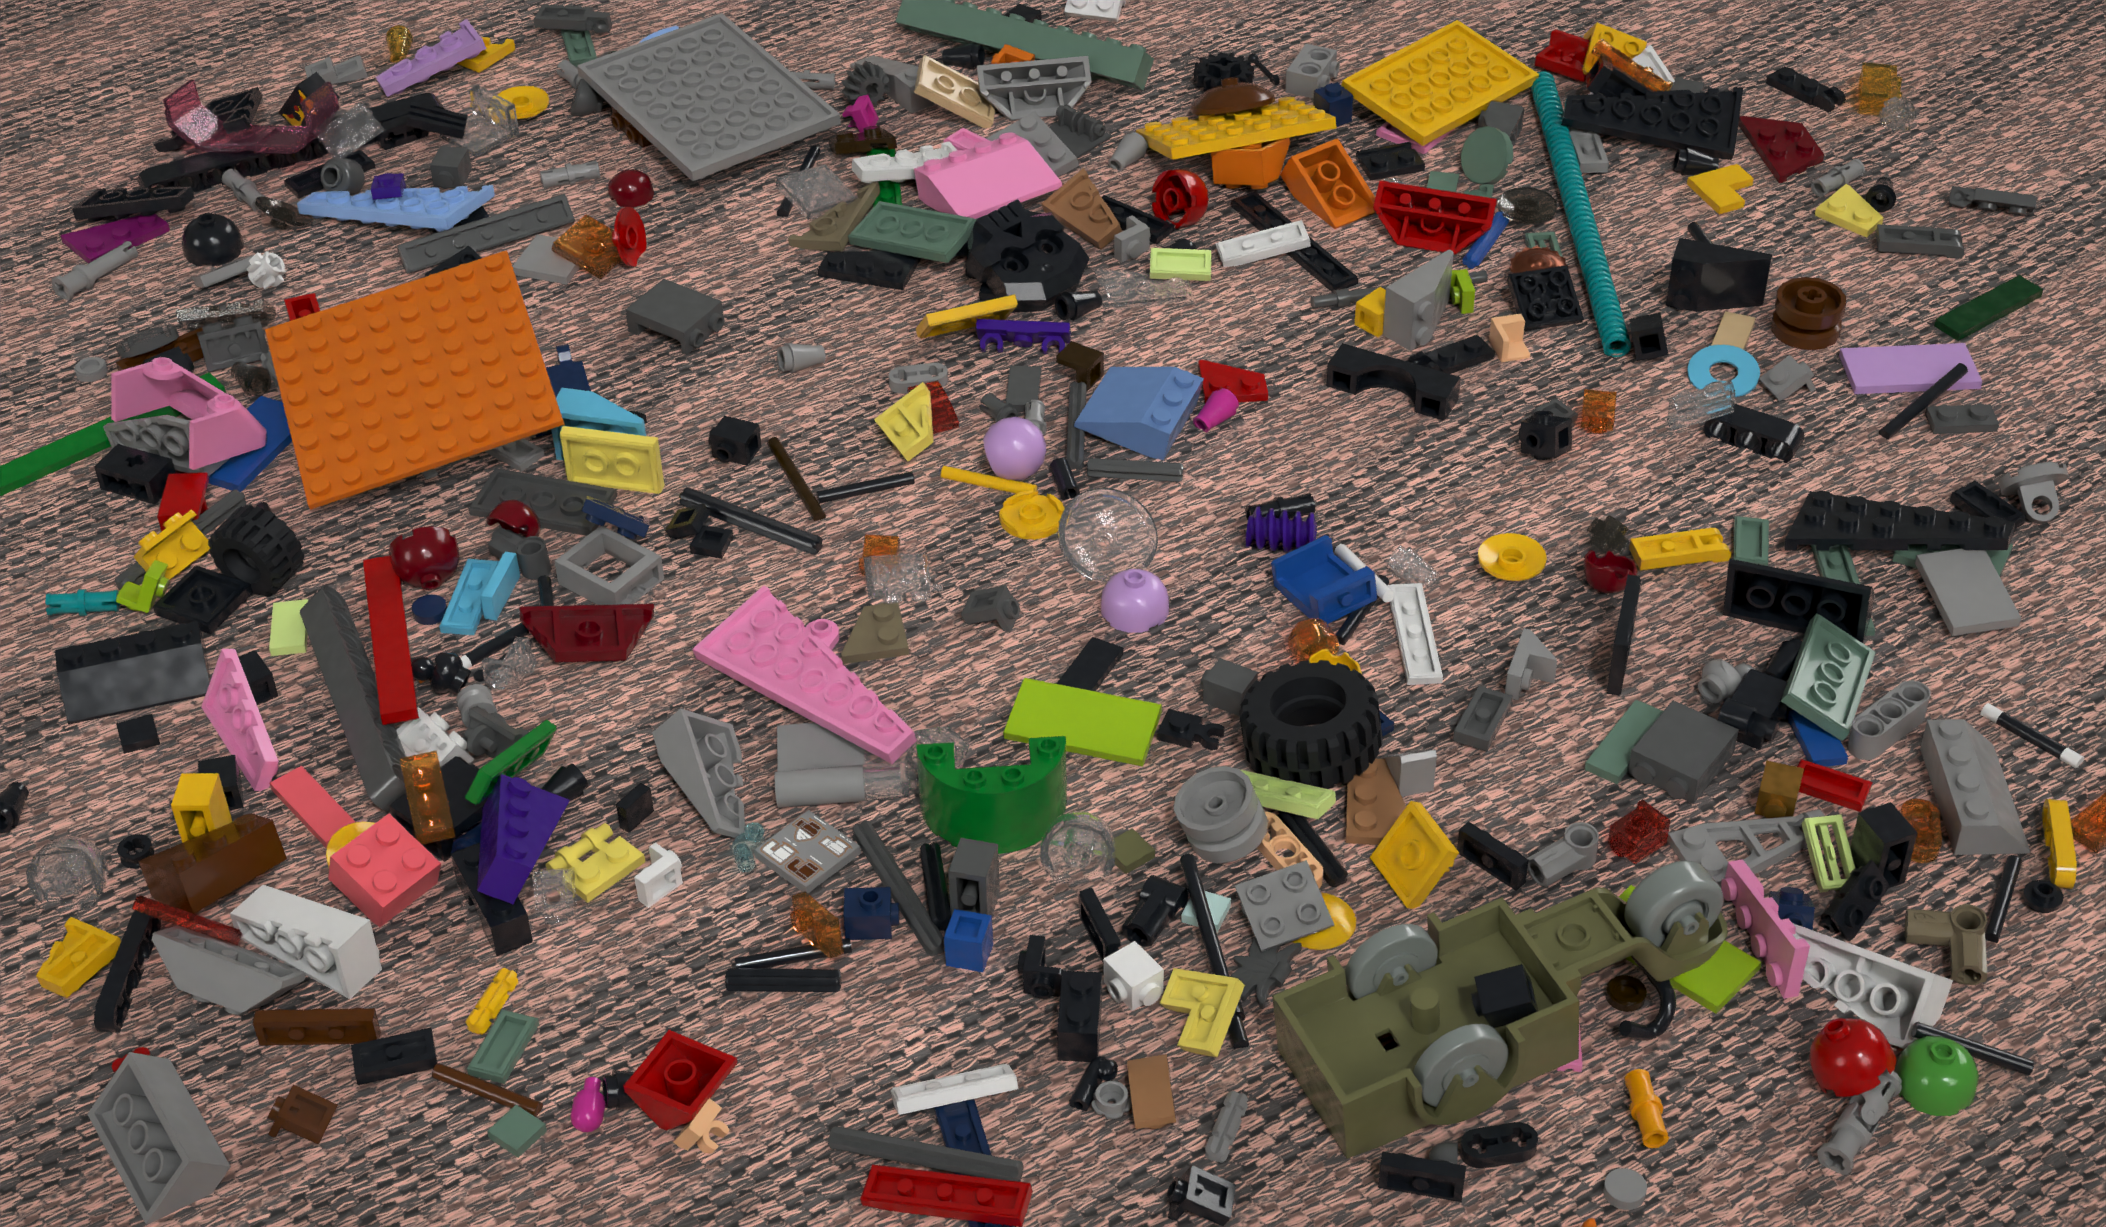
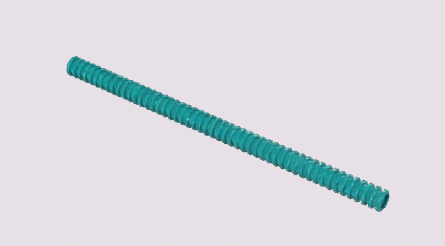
[1530,71,1631,357]

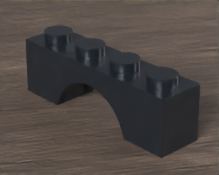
[1326,343,1461,421]

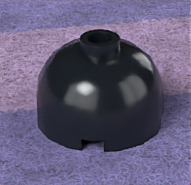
[182,213,244,267]

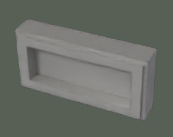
[192,255,254,288]

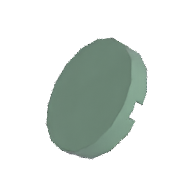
[1461,126,1513,184]

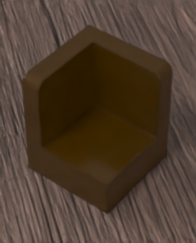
[1056,341,1104,392]

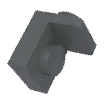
[961,585,1021,632]

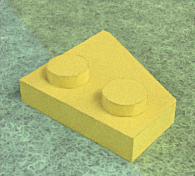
[1815,184,1884,238]

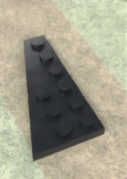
[1561,87,1743,160]

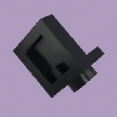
[1166,1165,1236,1226]

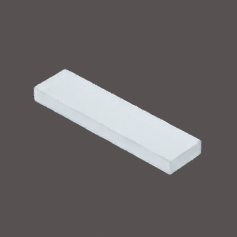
[1388,583,1443,685]

